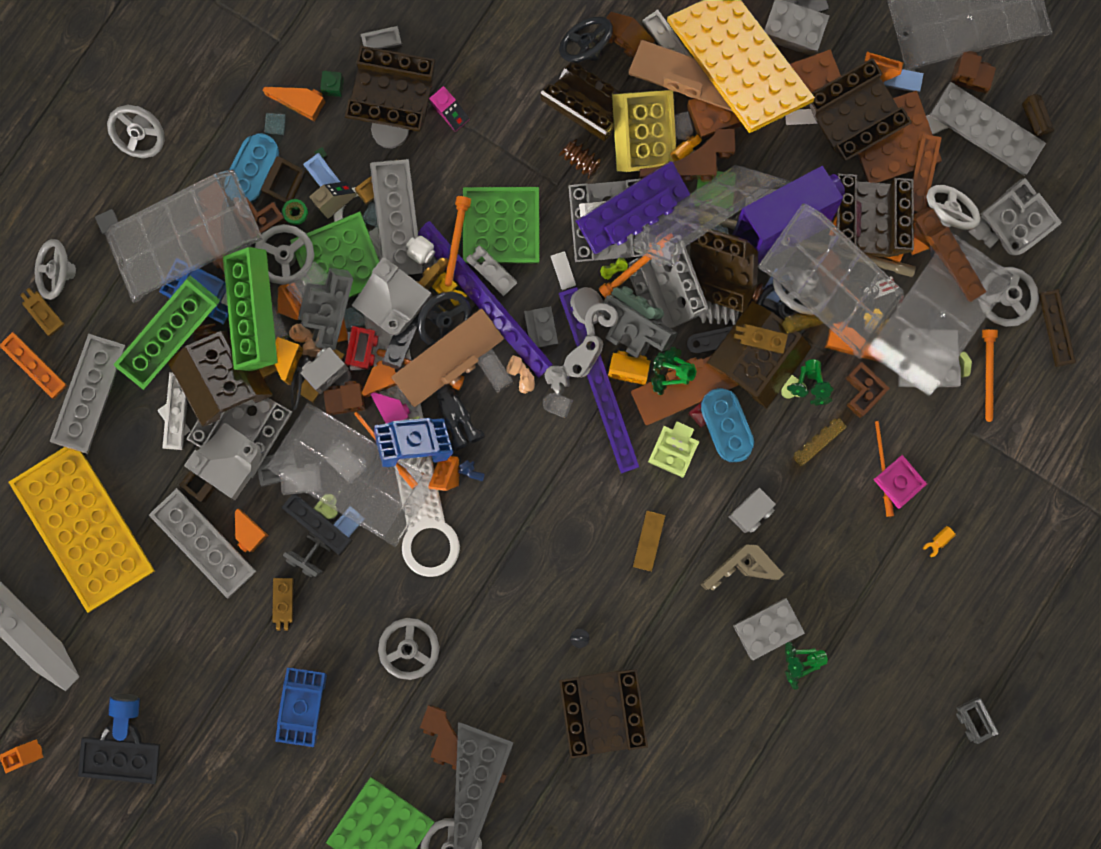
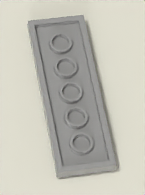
[930,82,1046,176]
[370,159,423,275]
[50,334,126,454]
[149,488,257,598]

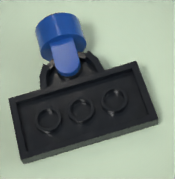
[78,694,160,784]

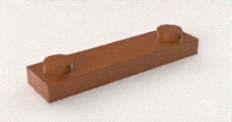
[912,134,942,212]

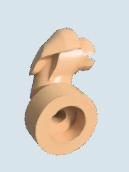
[289,324,322,358]
[506,355,535,394]

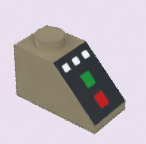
[309,181,357,219]

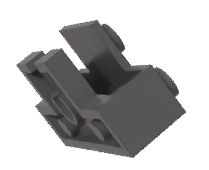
[298,268,353,350]
[599,295,678,358]

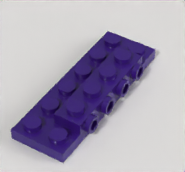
[575,161,690,254]

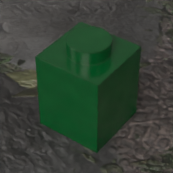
[320,71,344,97]

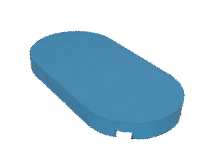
[224,133,279,204]
[701,388,754,462]

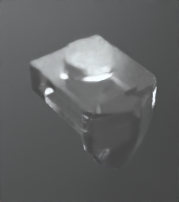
[674,111,693,140]
[543,393,573,418]

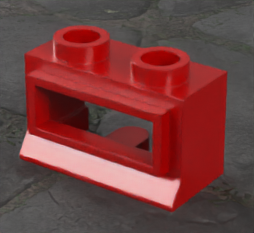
[345,326,379,370]

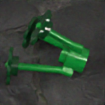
[651,347,697,395]
[787,359,834,406]
[785,642,828,690]

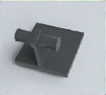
[283,532,331,577]

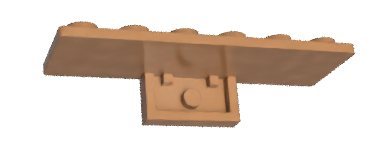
[629,40,733,111]
[392,309,504,407]

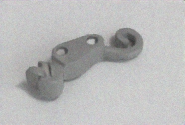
[545,303,619,395]

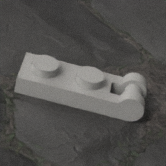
[466,245,517,296]

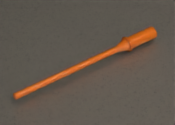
[354,412,418,489]
[875,421,894,517]

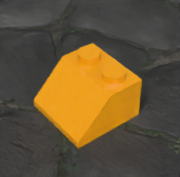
[275,337,303,385]
[608,351,651,385]

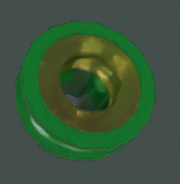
[282,199,308,225]

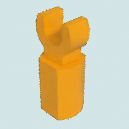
[670,135,702,161]
[923,526,956,557]

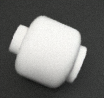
[406,236,435,264]

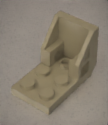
[701,545,784,590]

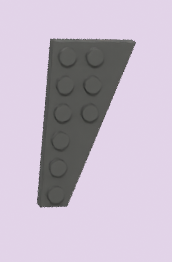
[453,722,513,849]

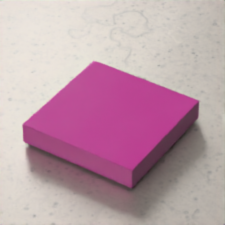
[874,455,927,509]

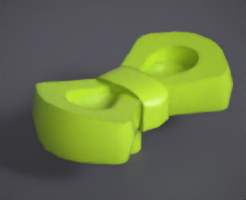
[600,257,628,280]

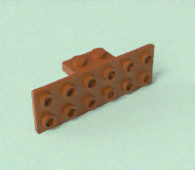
[631,355,739,426]

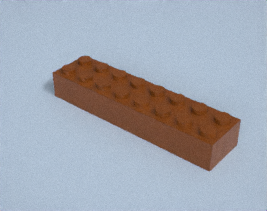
[687,49,841,140]

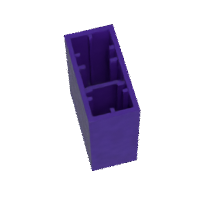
[732,166,845,264]

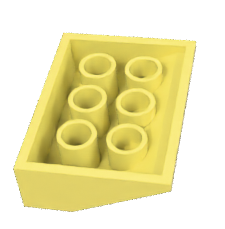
[612,90,676,172]

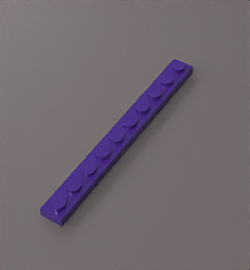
[418,221,553,378]
[559,287,639,474]

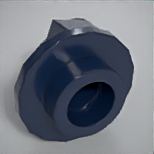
[458,460,484,481]

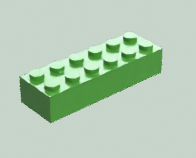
[223,247,278,371]
[113,275,220,390]

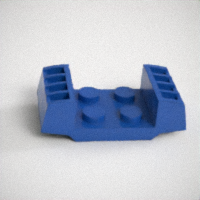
[159,258,229,325]
[374,418,453,467]
[275,668,327,747]

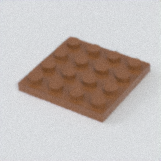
[858,90,942,183]

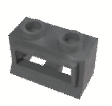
[956,697,999,744]

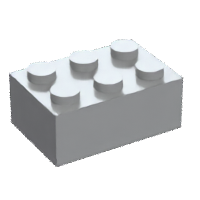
[764,0,829,56]
[733,598,805,660]

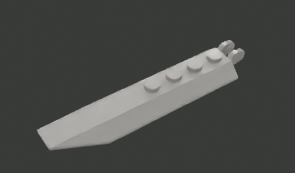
[0,581,79,691]

